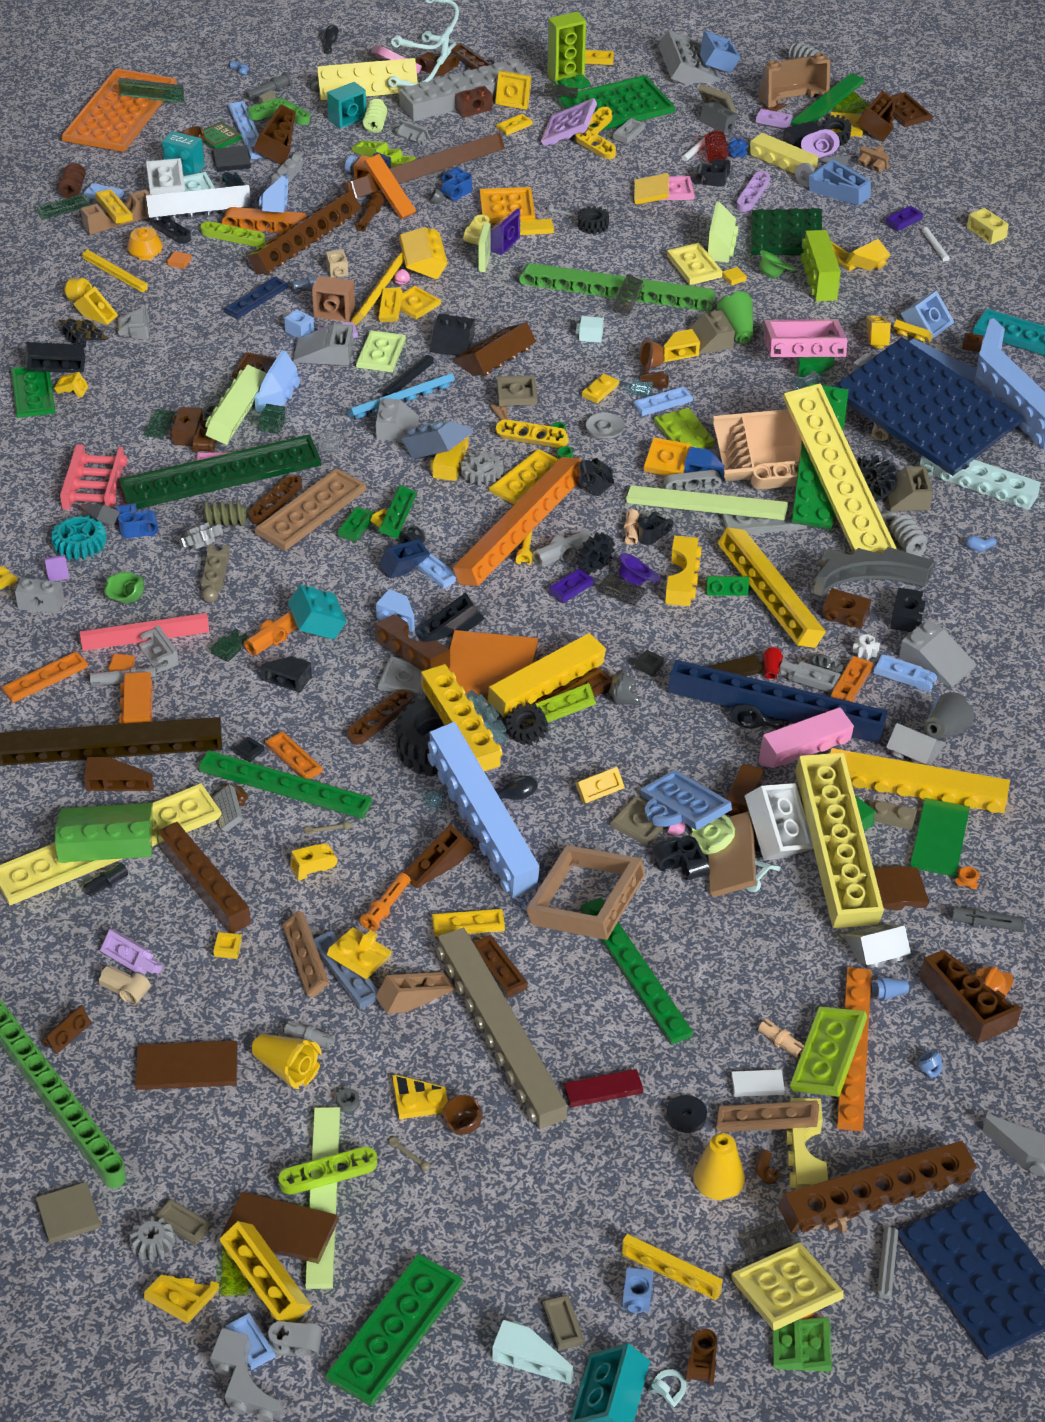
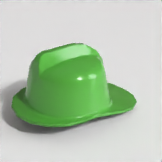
[759,250,796,278]

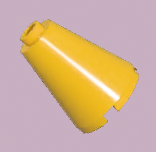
[252,1034,321,1089]
[693,1133,745,1200]

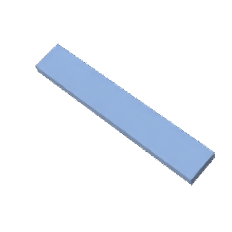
[228,101,265,159]

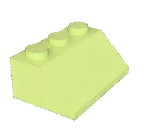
[708,202,739,262]

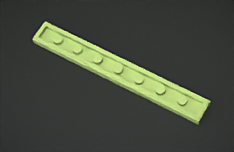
[626,485,788,520]
[306,1107,340,1289]

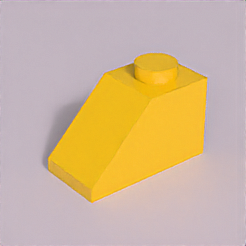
[846,239,891,270]
[73,286,119,325]
[663,329,700,362]

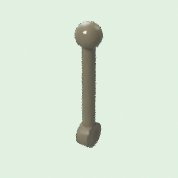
[304,821,352,835]
[389,1137,431,1171]

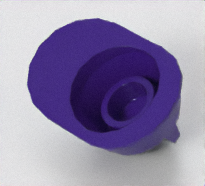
[618,553,661,587]

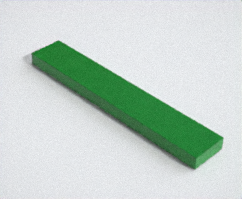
[791,73,864,126]

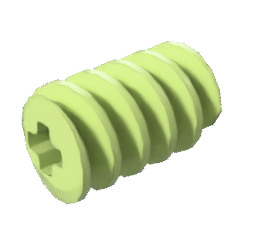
[363,99,388,133]

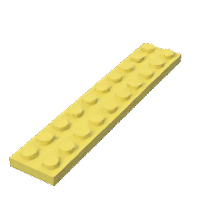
[783,383,896,554]
[0,783,222,906]

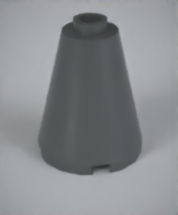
[924,692,974,739]

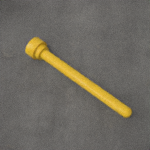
[516,530,533,565]

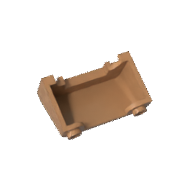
[758,53,830,107]

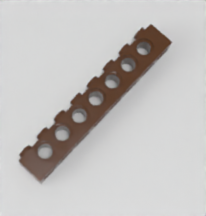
[247,190,362,275]
[777,1141,977,1233]

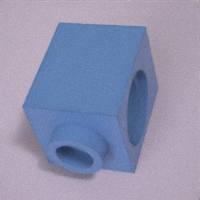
[622,1267,654,1313]

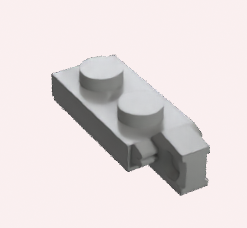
[271,152,303,184]
[779,661,841,693]

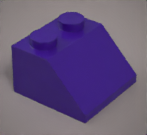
[491,208,520,255]

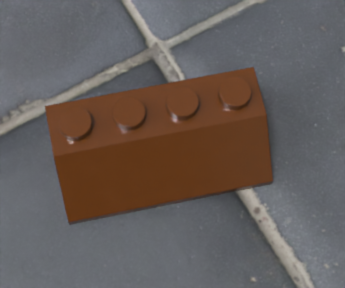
[453,322,536,377]

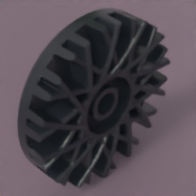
[857,455,898,502]

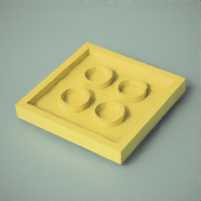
[732,1242,844,1331]

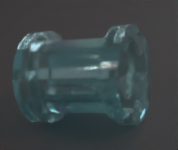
[796,371,821,389]
[631,378,653,397]

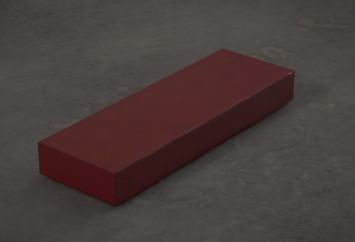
[564,1069,643,1108]

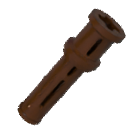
[355,191,386,232]

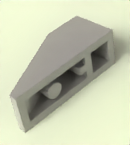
[983,1114,1045,1176]

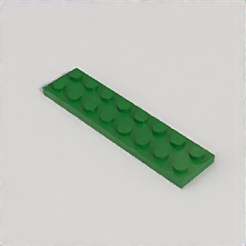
[791,383,849,530]

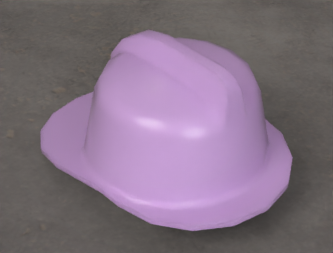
[801,129,840,158]

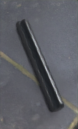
[382,354,434,397]

